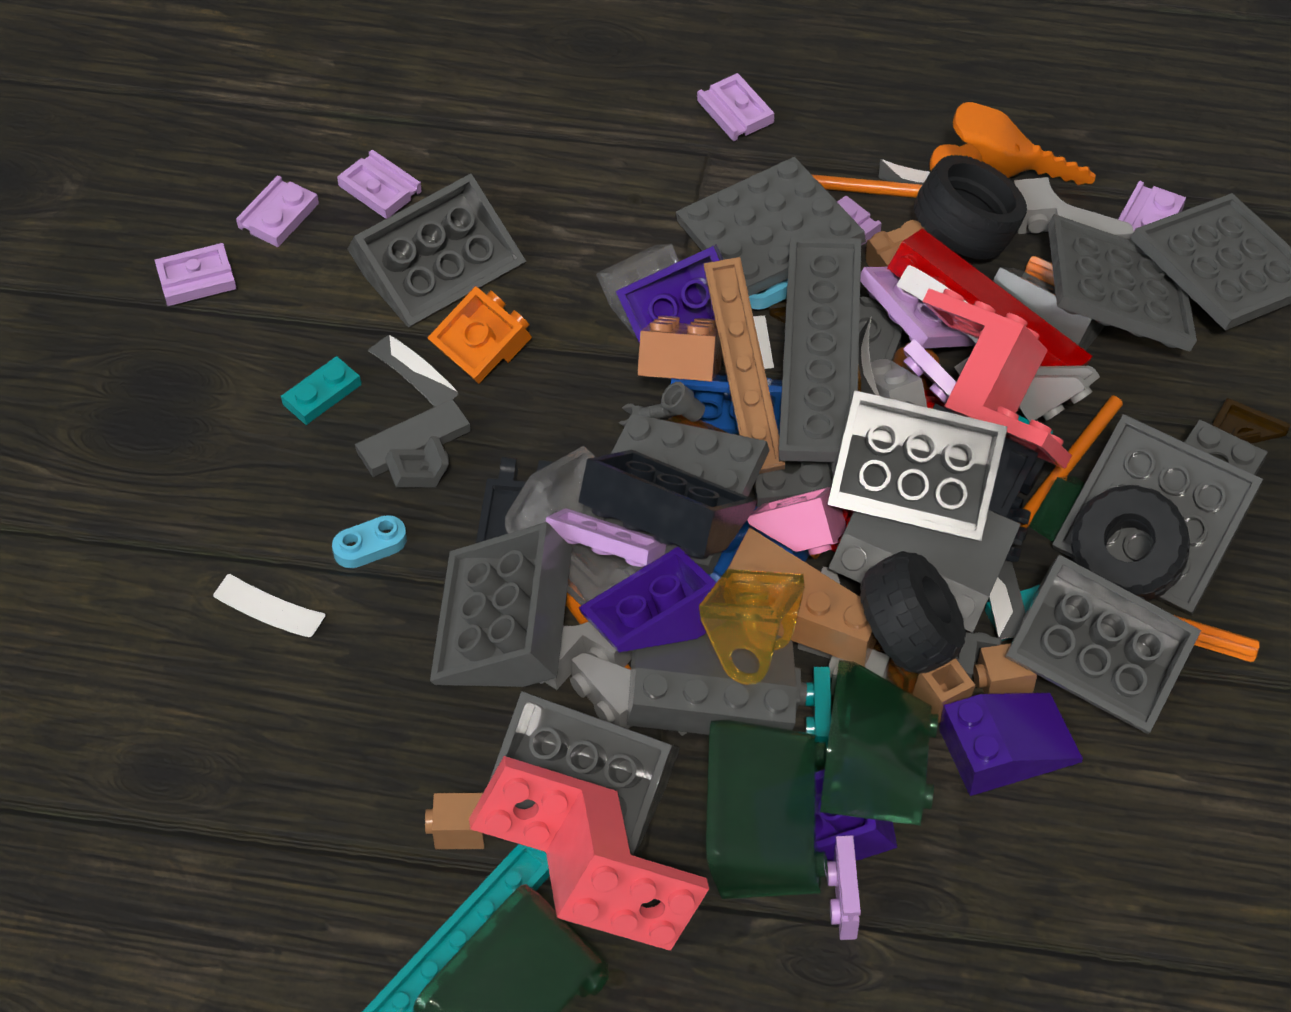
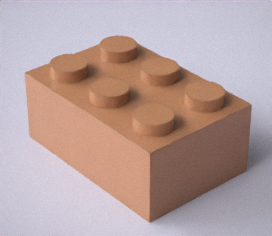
[638,316,722,381]

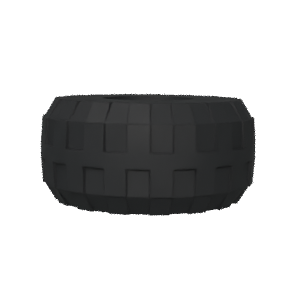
[1071,485,1190,601]
[860,551,966,674]

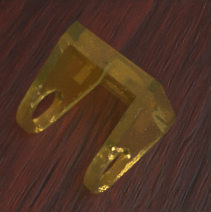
[699,569,805,685]

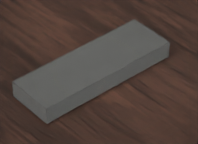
[355,399,471,477]

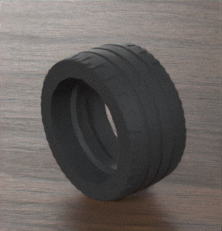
[914,155,1027,260]

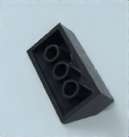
[578,450,757,558]

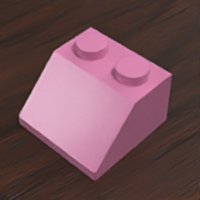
[747,487,847,555]

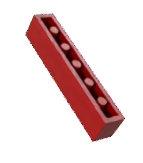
[887,228,1093,366]

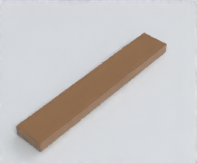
[704,257,785,474]

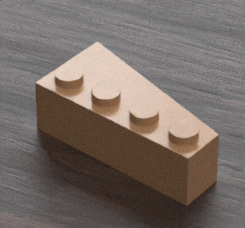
[719,527,877,667]

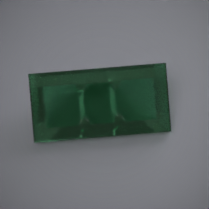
[1029,476,1085,542]

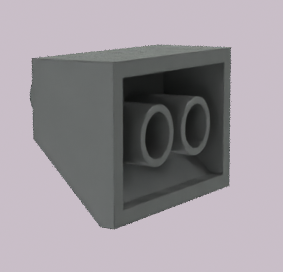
[993,267,1105,351]

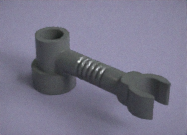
[619,382,705,427]

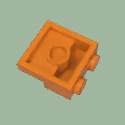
[428,286,532,384]

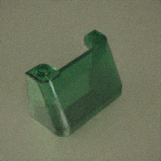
[820,660,939,826]
[706,719,828,899]
[413,884,609,1012]

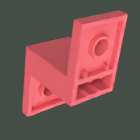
[922,288,1072,469]
[469,756,709,951]

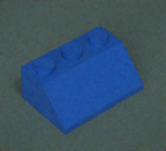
[670,375,782,435]

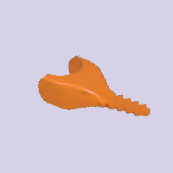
[930,102,1096,185]

